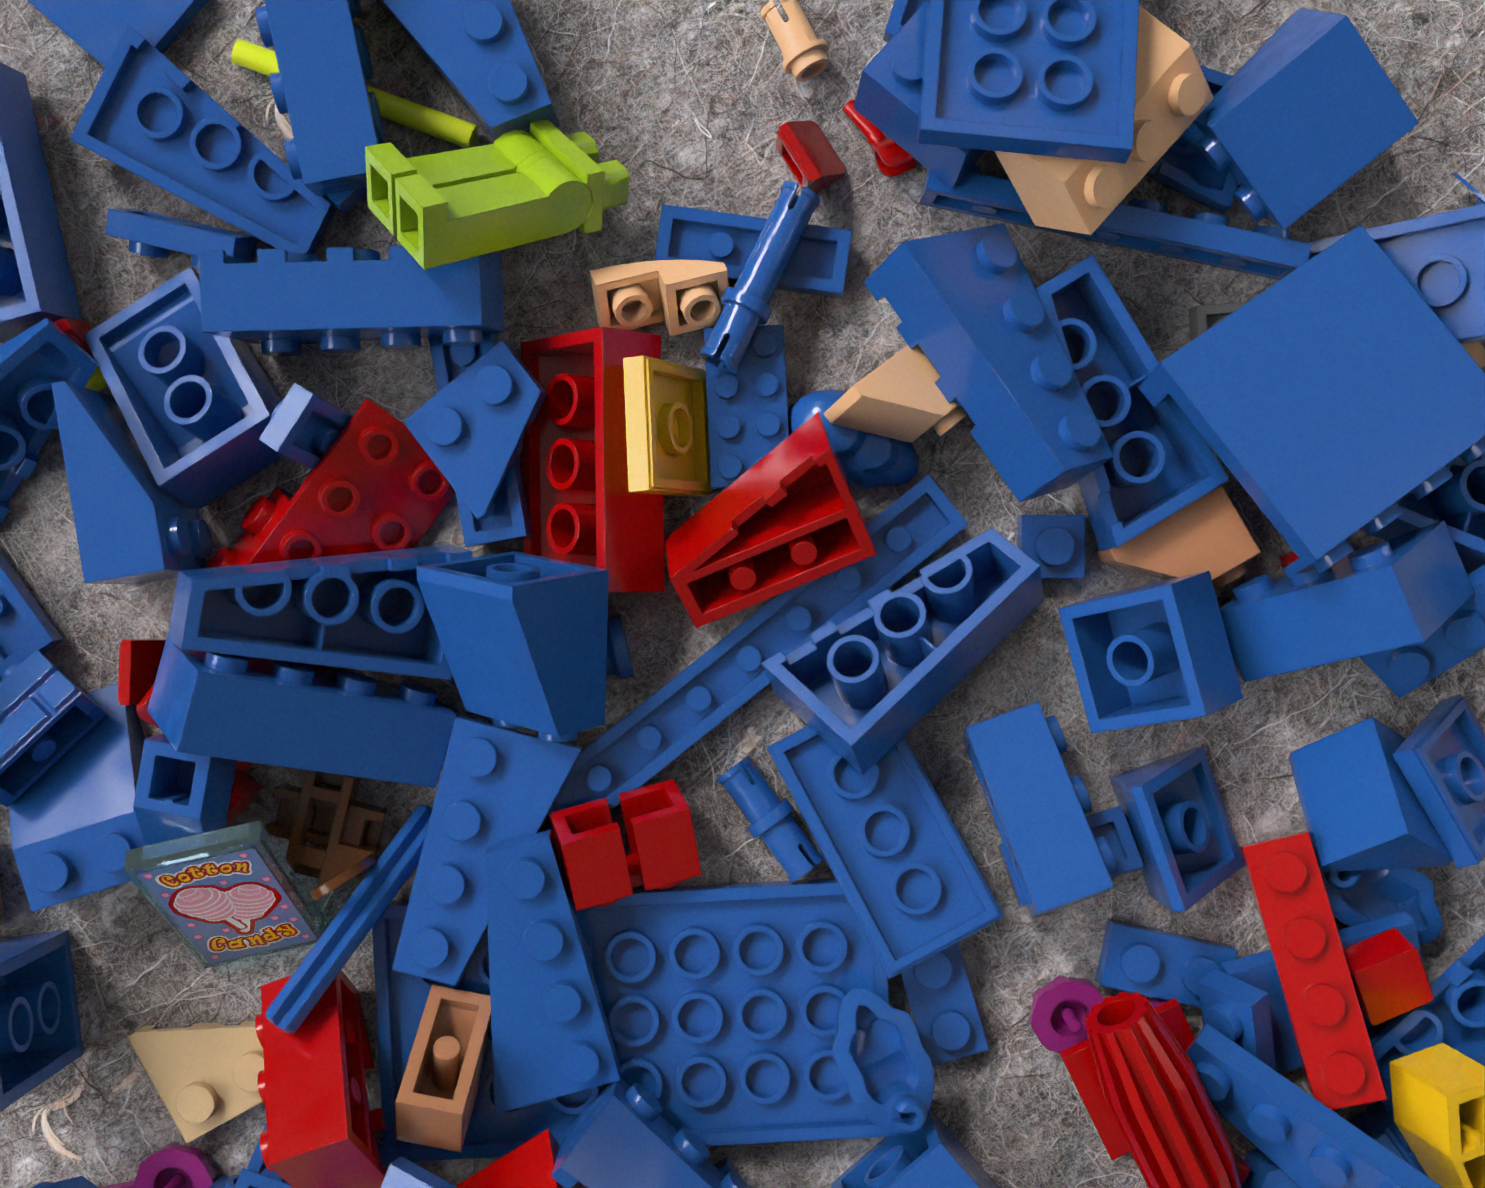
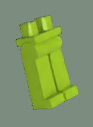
[365,119,629,270]

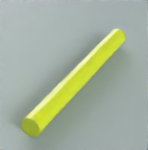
[231,39,478,148]

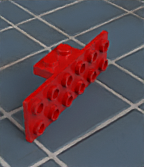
[136,400,455,772]

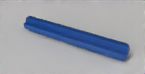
[265,804,432,1034]

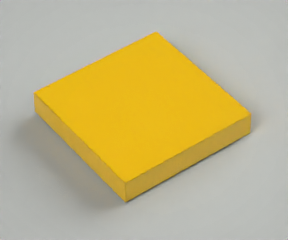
[623,355,712,497]

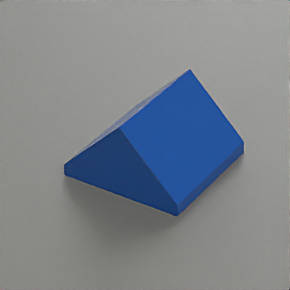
[1288,717,1453,872]
[1109,746,1245,912]

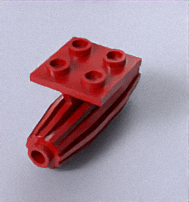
[1059,991,1242,1188]

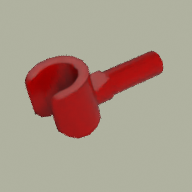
[842,99,916,177]

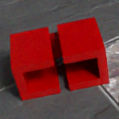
[550,779,702,911]

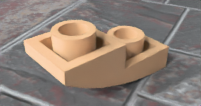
[590,260,729,336]

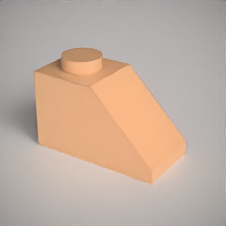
[823,345,968,443]

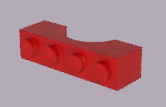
[1239,831,1387,1110]

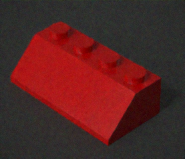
[521,327,665,593]

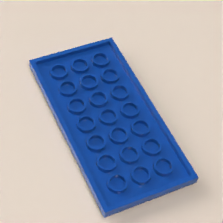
[372,878,896,1163]

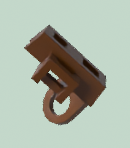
[263,770,387,901]

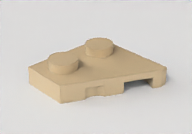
[127,1021,264,1144]

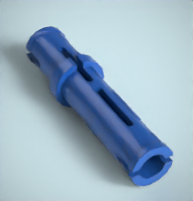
[699,181,821,373]

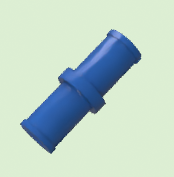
[716,755,824,882]

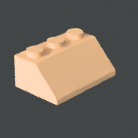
[995,5,1214,235]

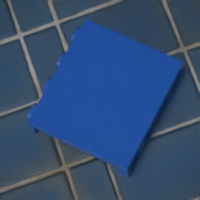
[1138,225,1485,578]

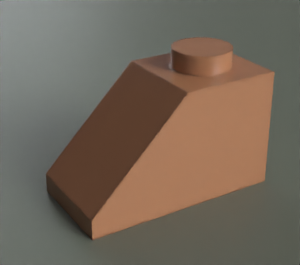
[1096,485,1260,589]
[395,985,491,1152]

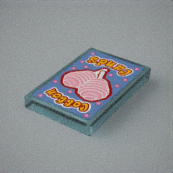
[124,821,328,969]

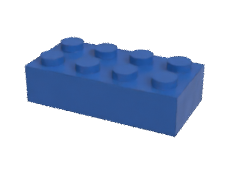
[704,325,789,490]

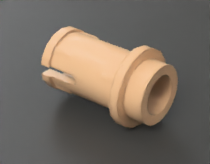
[760,0,830,82]

